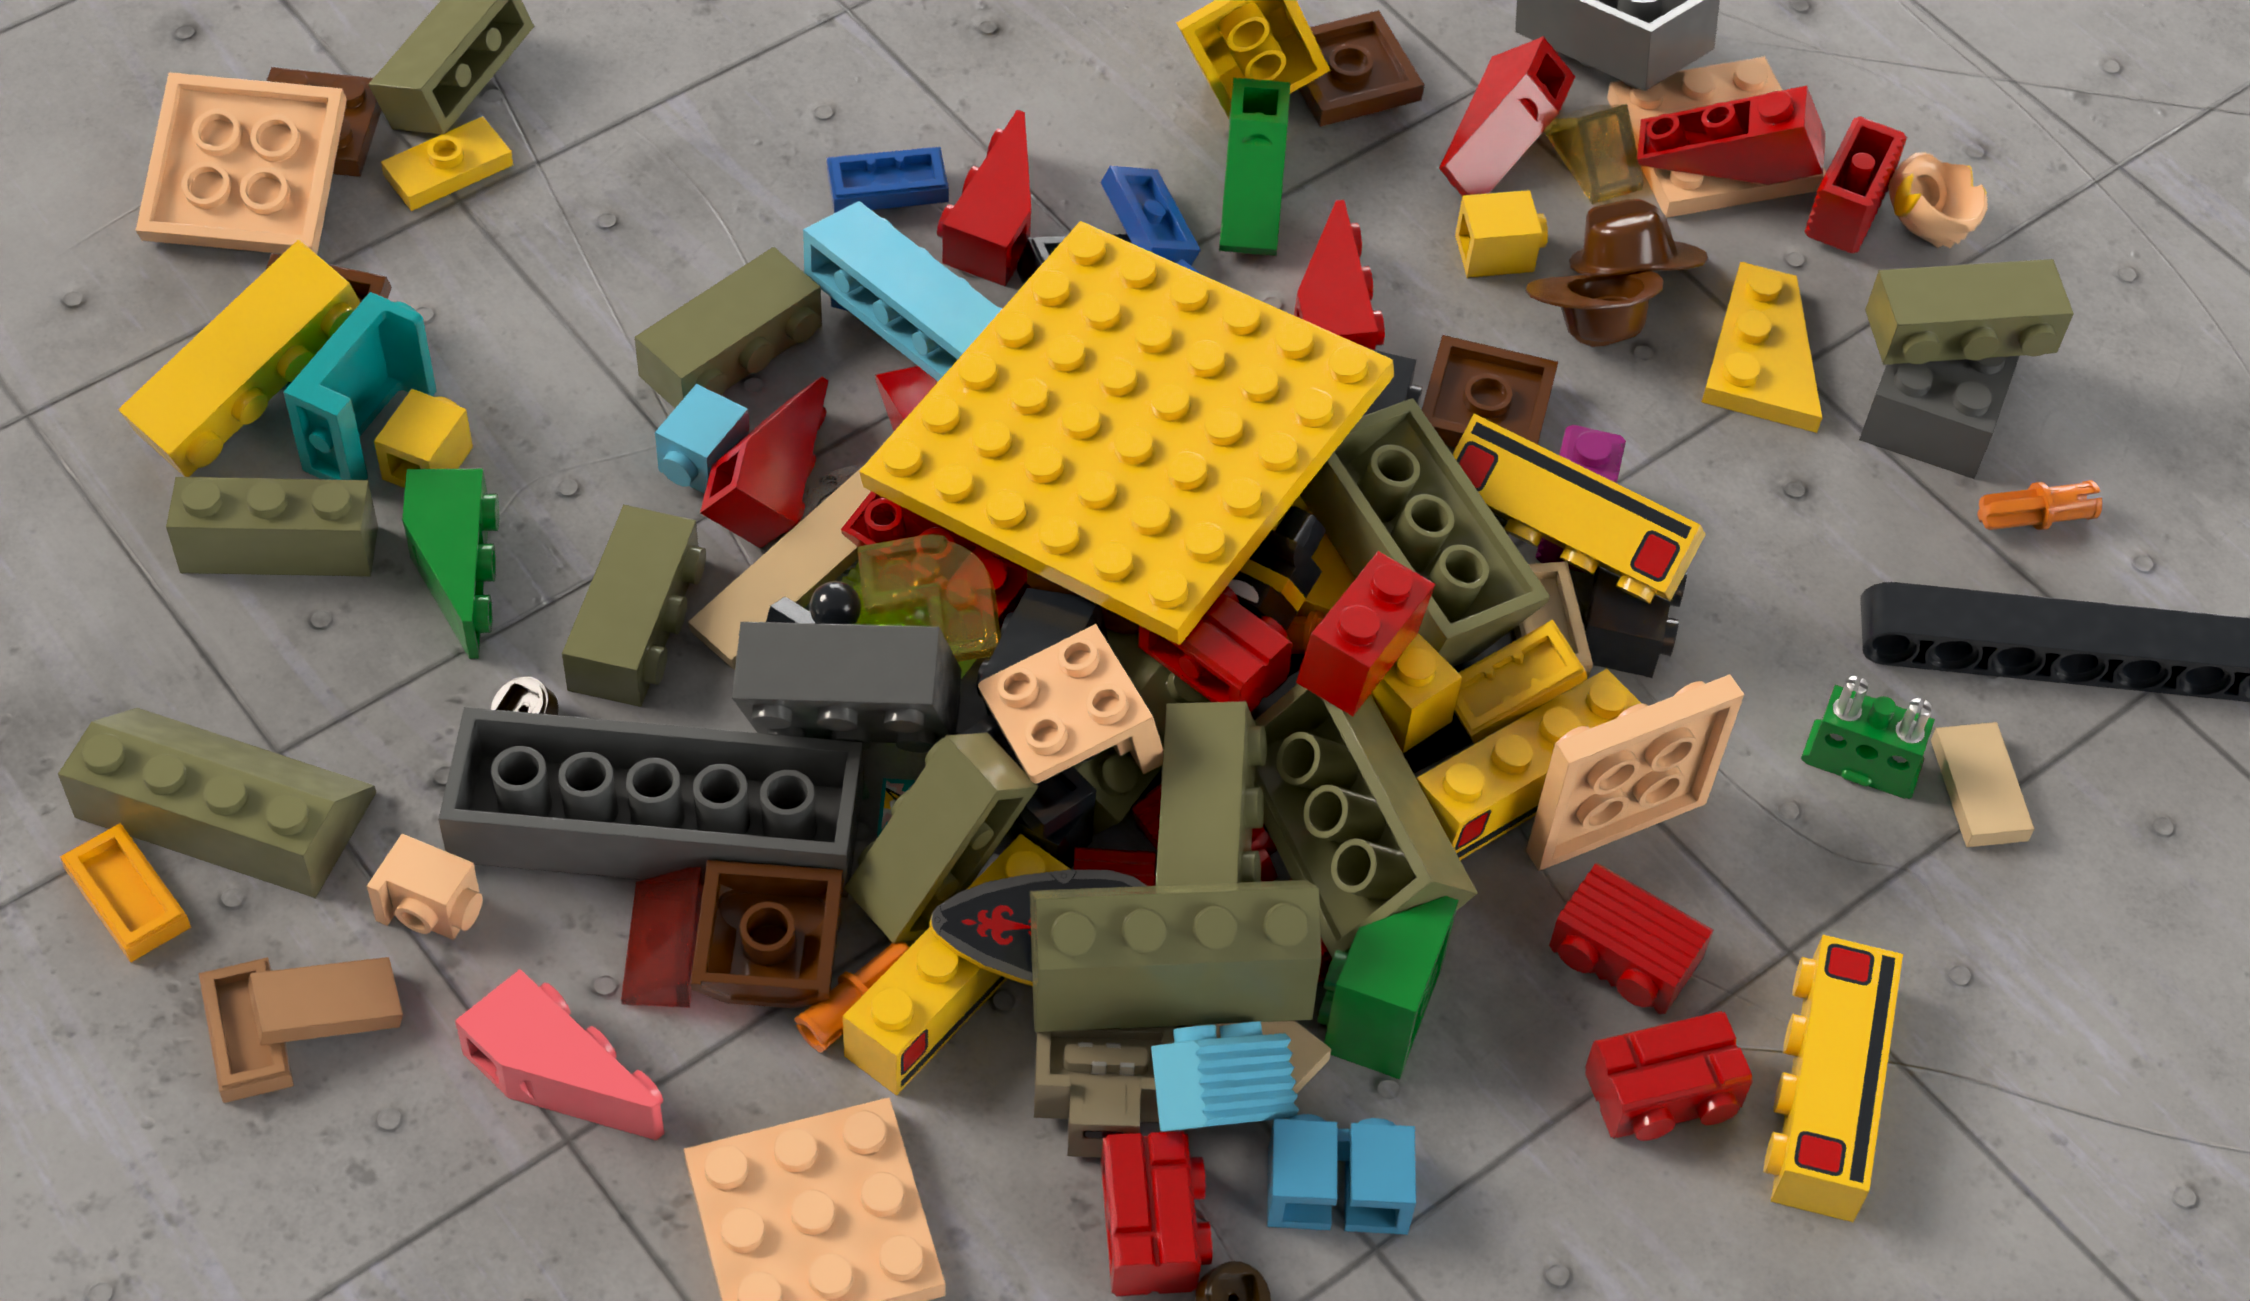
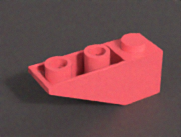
[455,969,665,1141]

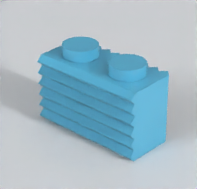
[1151,1021,1300,1132]

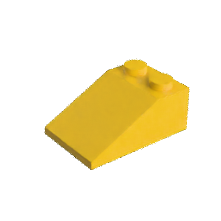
[1176,0,1331,119]

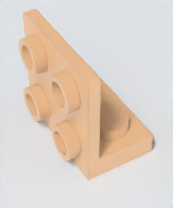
[978,624,1164,783]

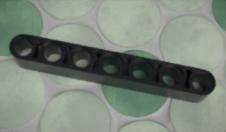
[1860,582,2250,702]

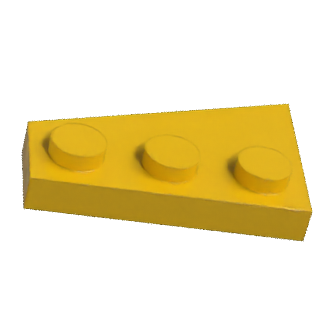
[1701,261,1822,433]

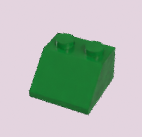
[1317,896,1459,1080]

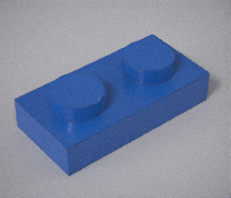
[1100,166,1201,266]

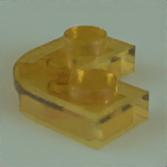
[857,535,1001,662]

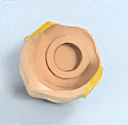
[1889,152,1988,248]

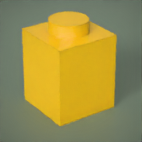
[1455,190,1548,278]
[374,389,473,488]
[1371,633,1462,753]

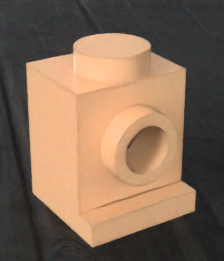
[367,833,483,940]

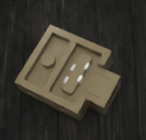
[1034,1026,1176,1157]

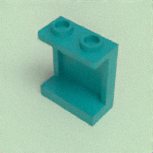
[283,292,437,480]

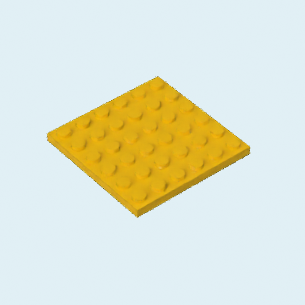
[859,221,1394,645]

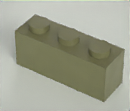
[368,0,535,134]
[634,246,822,408]
[1865,259,2074,365]
[166,477,378,577]
[562,504,706,707]
[1156,702,1267,886]
[844,733,1038,943]

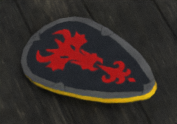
[929,870,1146,986]

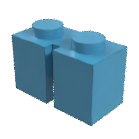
[1267,1114,1416,1235]

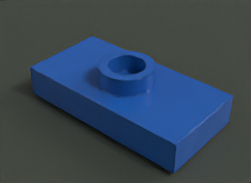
[826,147,949,213]

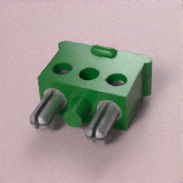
[1801,676,1935,799]

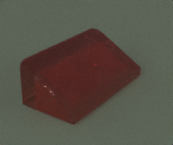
[621,867,703,1008]

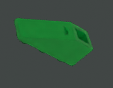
[1219,77,1290,256]
[402,468,500,659]

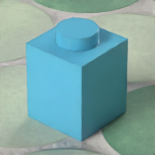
[655,384,750,494]

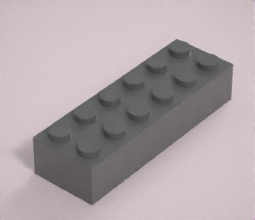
[438,707,864,898]

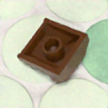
[690,860,844,1009]

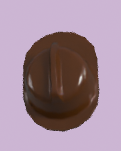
[1569,199,1708,276]
[1526,271,1664,347]

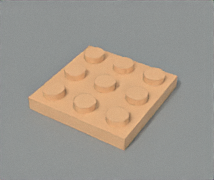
[1607,56,1826,218]
[136,72,347,254]
[1526,674,1744,871]
[684,1097,945,1301]

